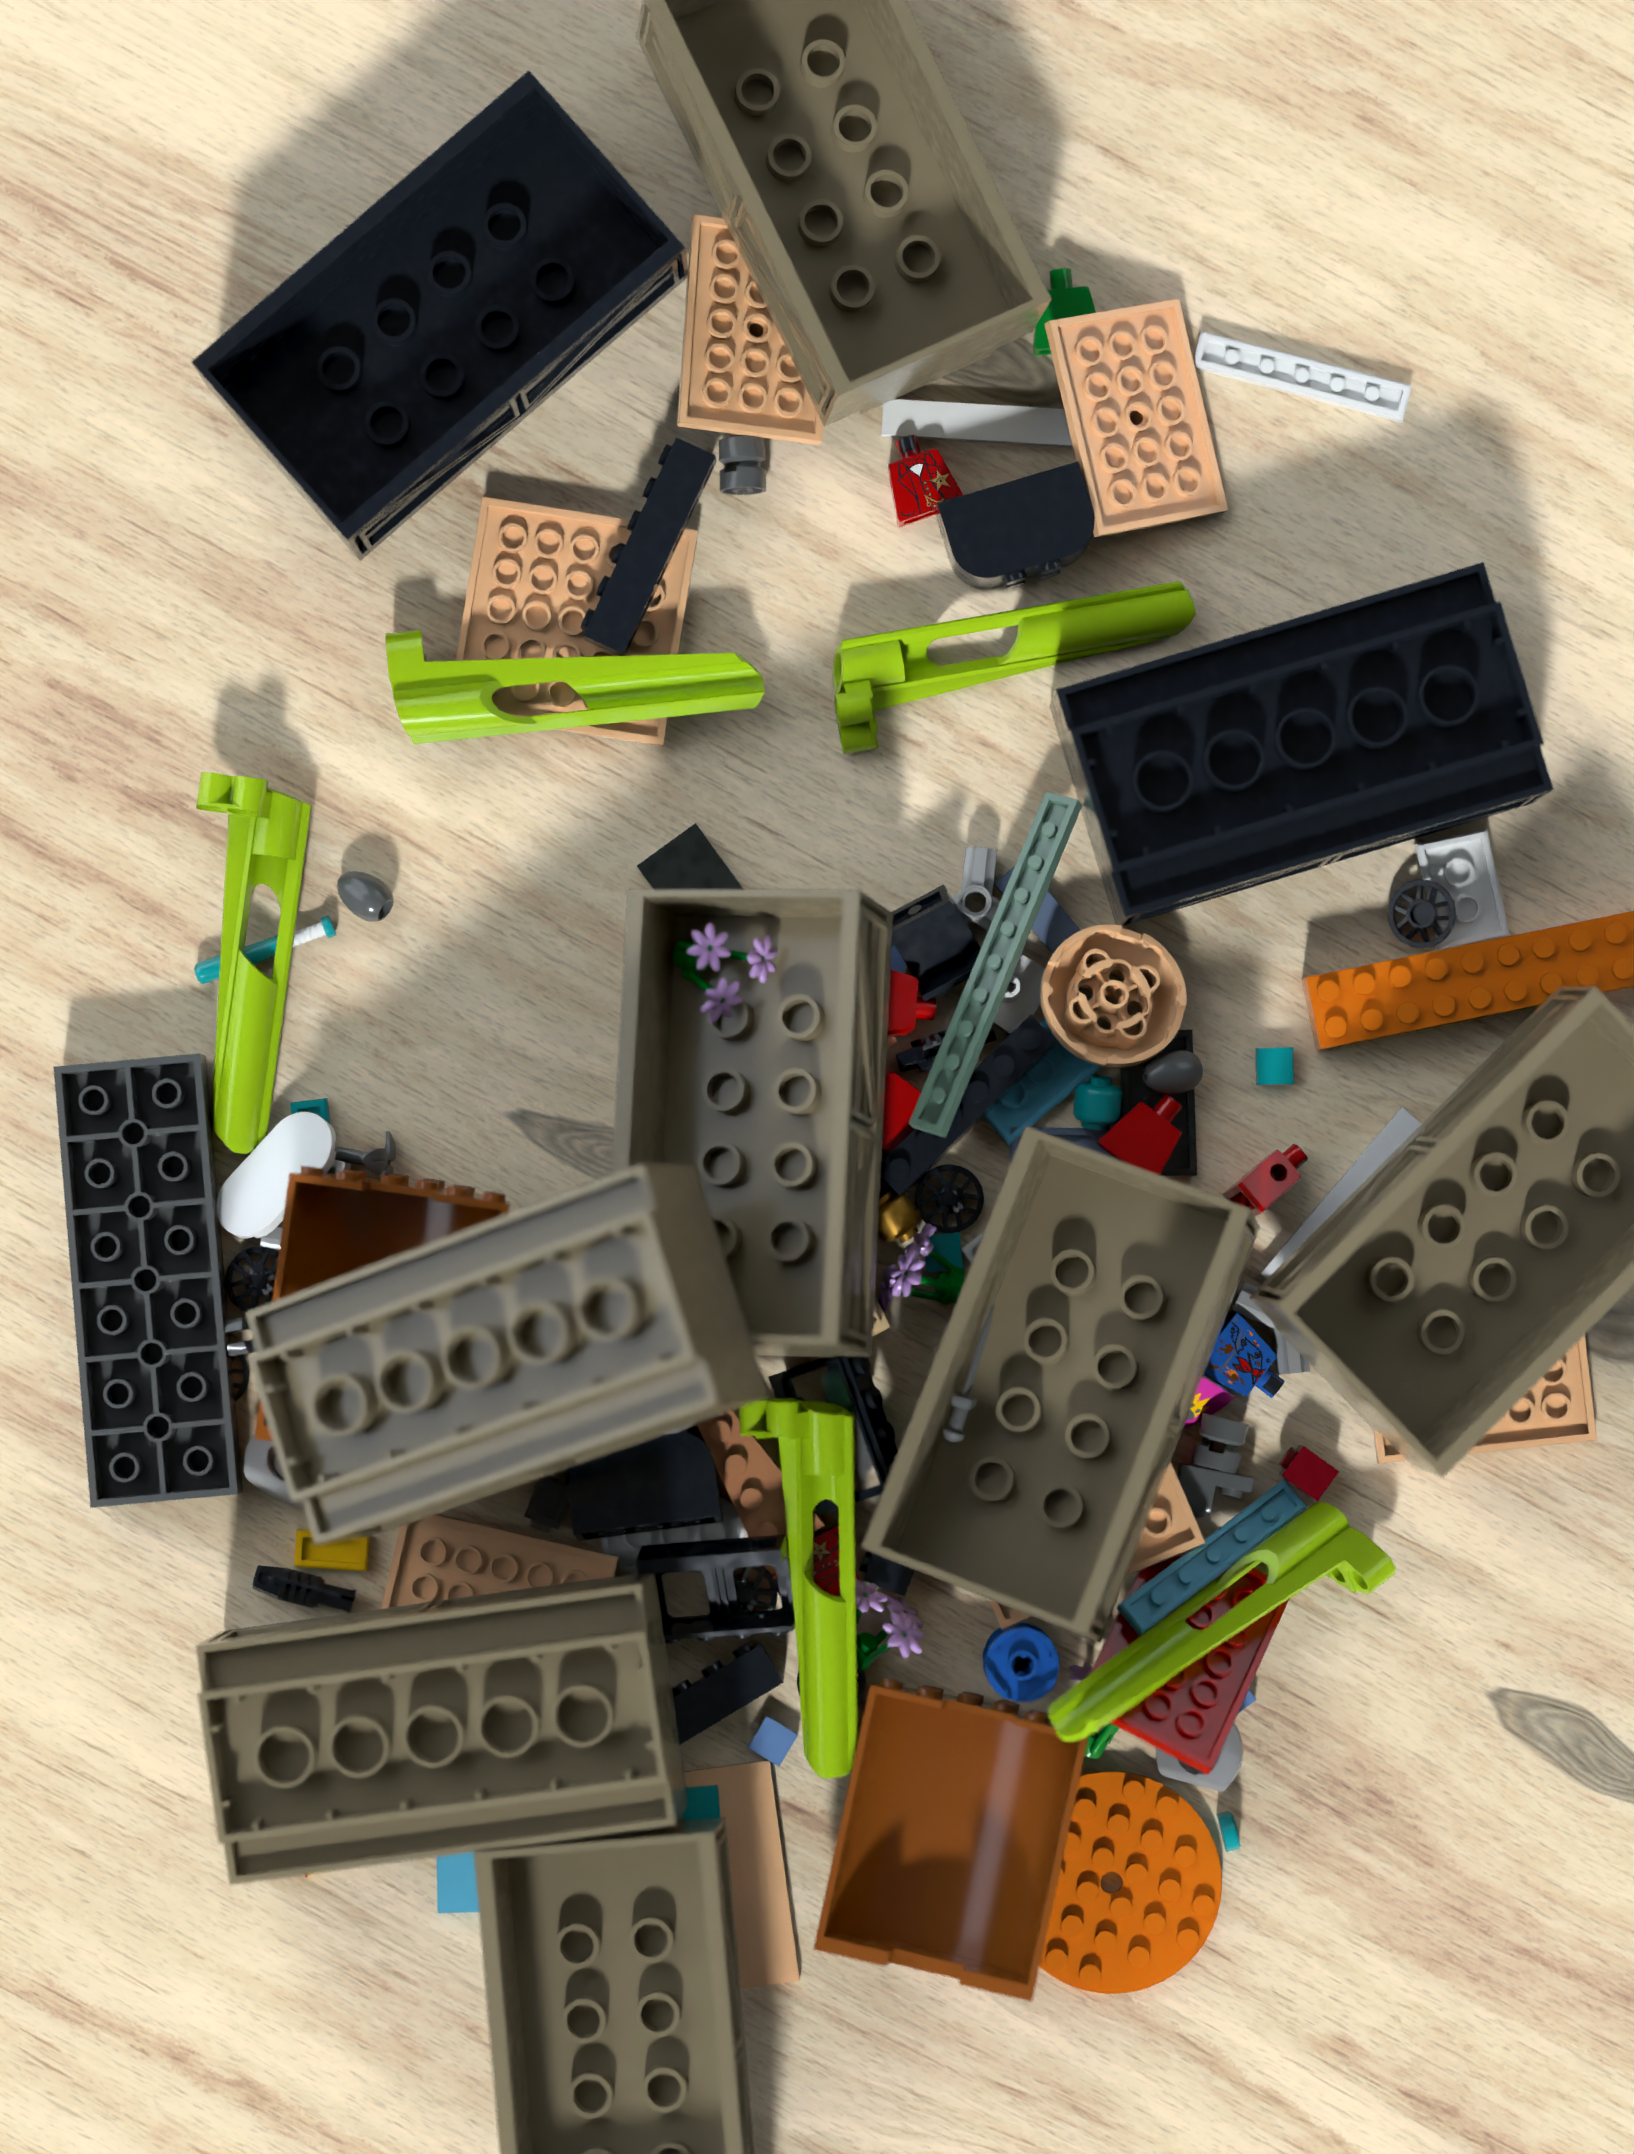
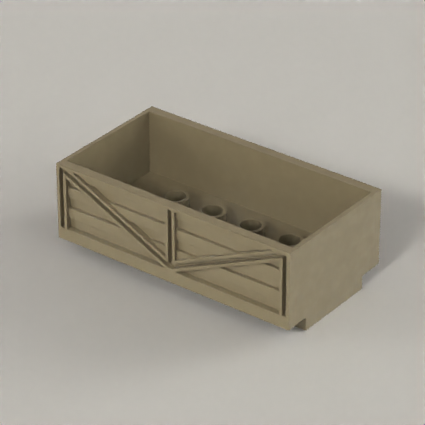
[636,0,1051,427]
[612,889,893,1357]
[1249,986,1634,1477]
[862,1126,1260,1643]
[245,1164,769,1544]
[196,1573,689,1885]
[474,1817,756,2154]

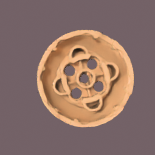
[1040,924,1187,1068]

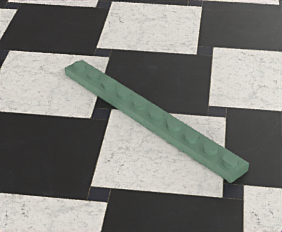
[909,791,1082,1138]

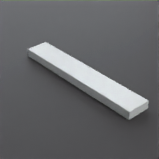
[1193,331,1412,423]
[881,399,1073,448]
[1260,1107,1422,1280]

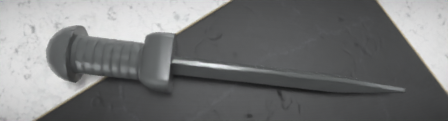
[943,1304,995,1442]

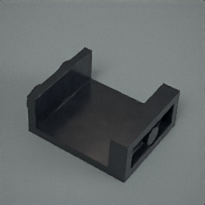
[891,884,981,1002]

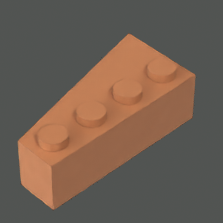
[696,1410,825,1543]

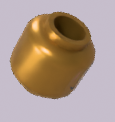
[878,1187,921,1244]

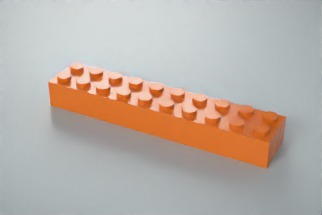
[1302,911,1634,1051]

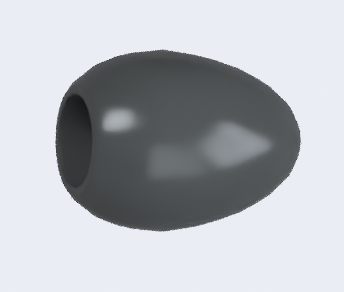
[337,871,394,922]
[1142,1050,1203,1094]

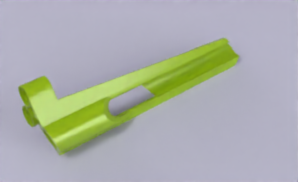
[833,581,1196,754]
[385,629,765,744]
[196,772,312,1154]
[739,1398,858,1779]
[1048,1501,1396,1742]

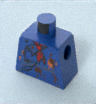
[1204,1313,1285,1398]

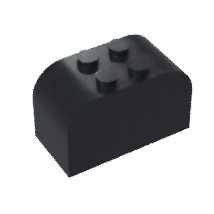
[936,461,1095,590]
[567,1431,724,1541]

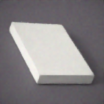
[1414,829,1510,951]

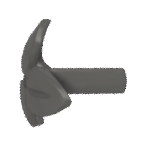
[335,1131,396,1179]

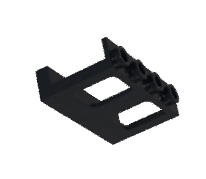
[636,1534,795,1644]

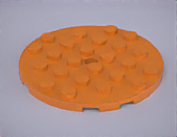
[1040,1770,1222,1994]

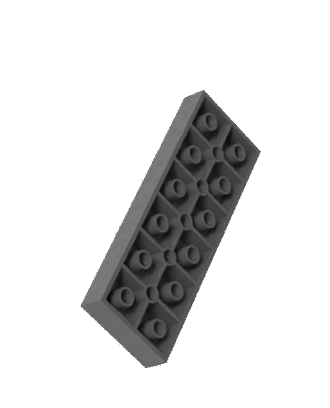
[54,1053,243,1508]

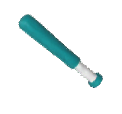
[194,915,336,984]

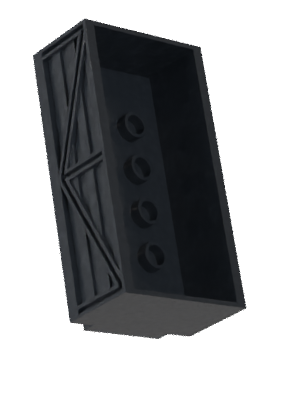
[191,70,689,561]
[1050,562,1553,926]

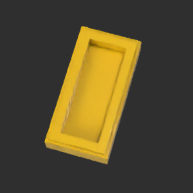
[294,1529,371,1572]

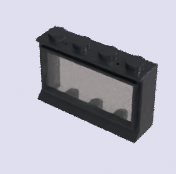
[768,1356,898,1516]

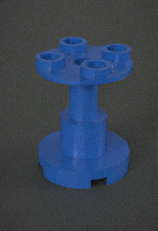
[982,1622,1059,1702]

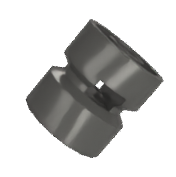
[719,436,766,495]
[1191,1413,1249,1474]

